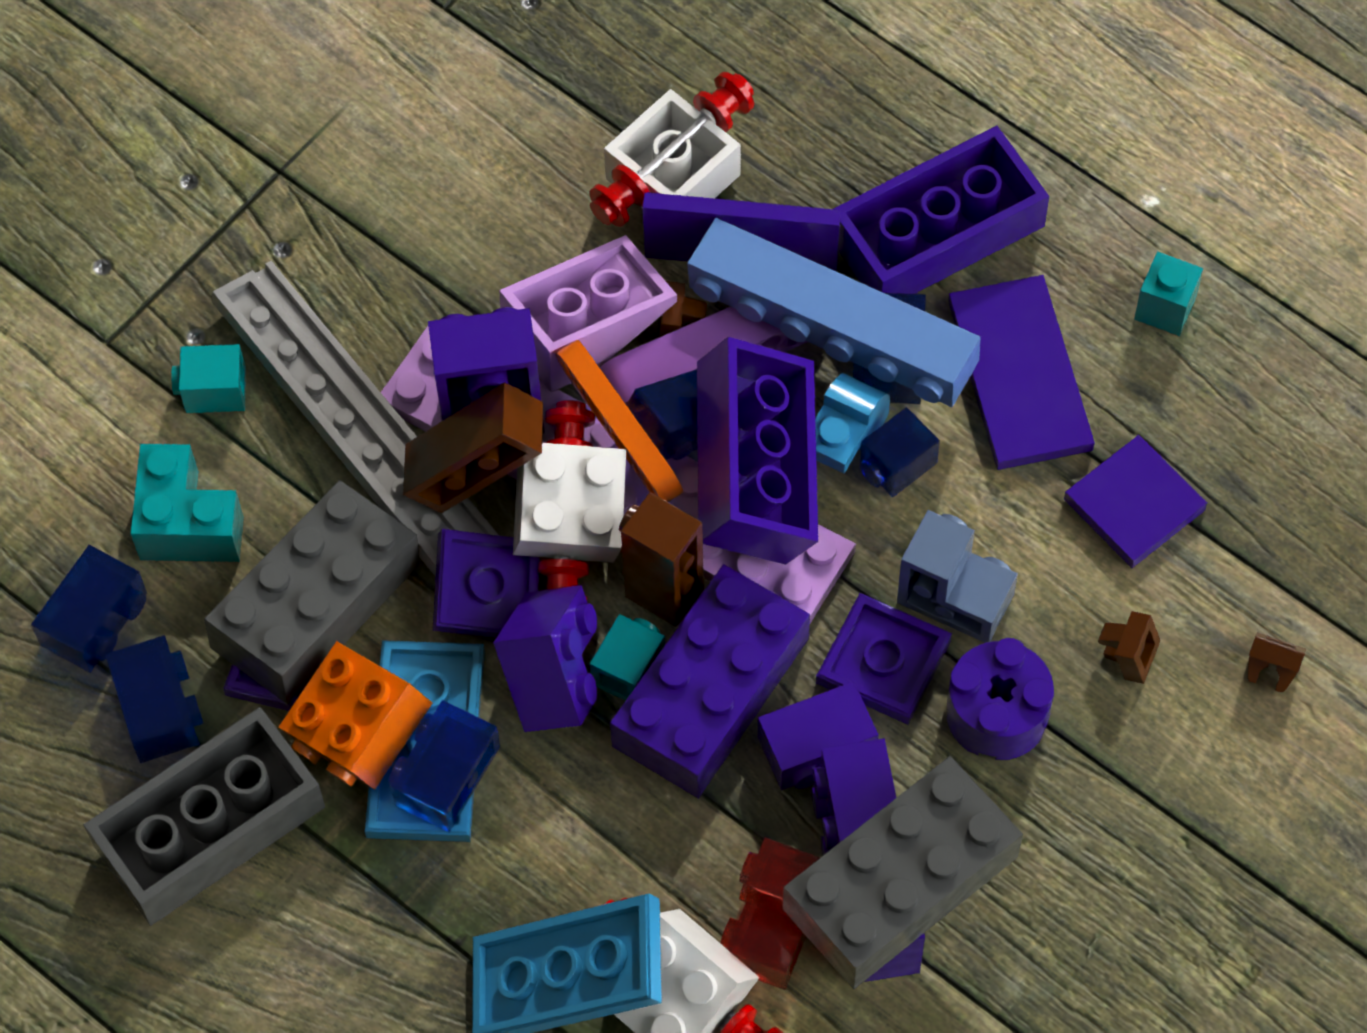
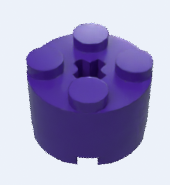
[947,638,1054,760]

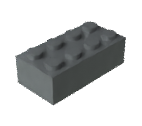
[204,480,420,704]
[83,707,325,926]
[783,756,1023,989]

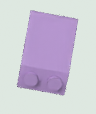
[499,235,677,392]

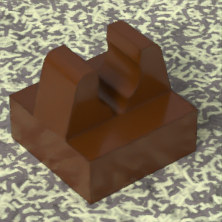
[657,281,707,338]
[1098,611,1161,684]
[1248,632,1306,692]

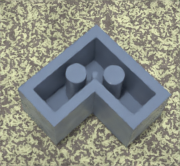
[897,510,1018,643]

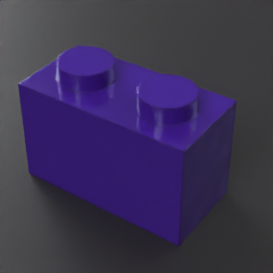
[758,681,878,791]

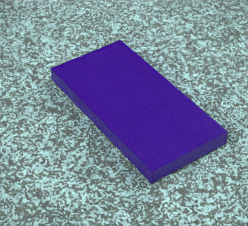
[643,192,841,272]
[948,275,1095,470]

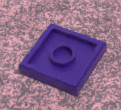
[1064,435,1207,568]
[432,529,540,638]
[816,593,952,725]

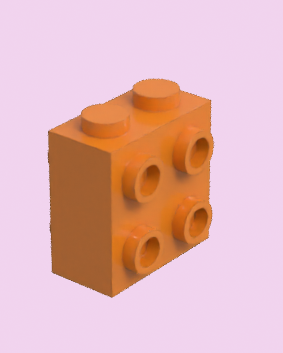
[279,641,433,790]

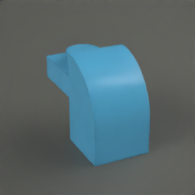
[815,373,890,474]

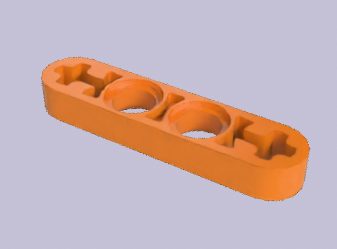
[556,340,683,502]

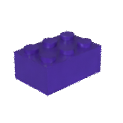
[428,307,545,434]

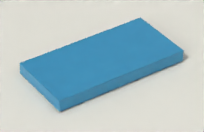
[365,640,485,842]
[472,894,662,1033]

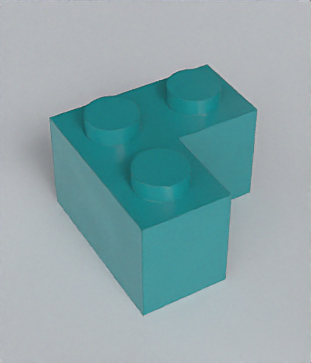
[131,444,244,562]

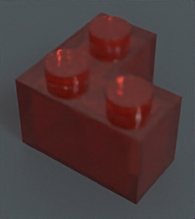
[720,838,820,990]

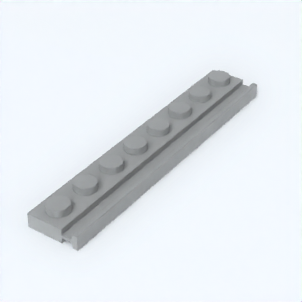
[212,261,499,577]

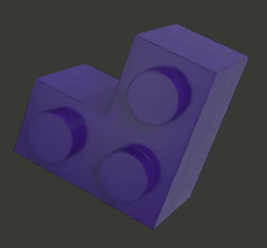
[493,585,597,732]

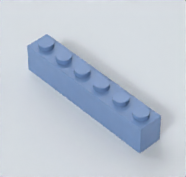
[687,218,981,407]

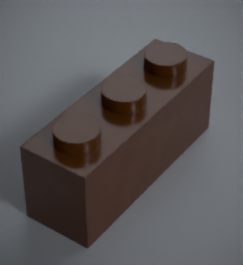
[403,382,543,514]
[619,492,704,627]

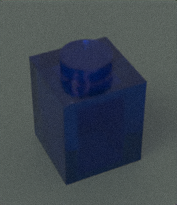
[860,407,940,498]

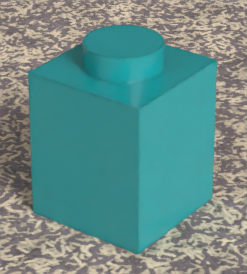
[1134,251,1203,336]
[171,344,246,413]
[590,614,665,701]

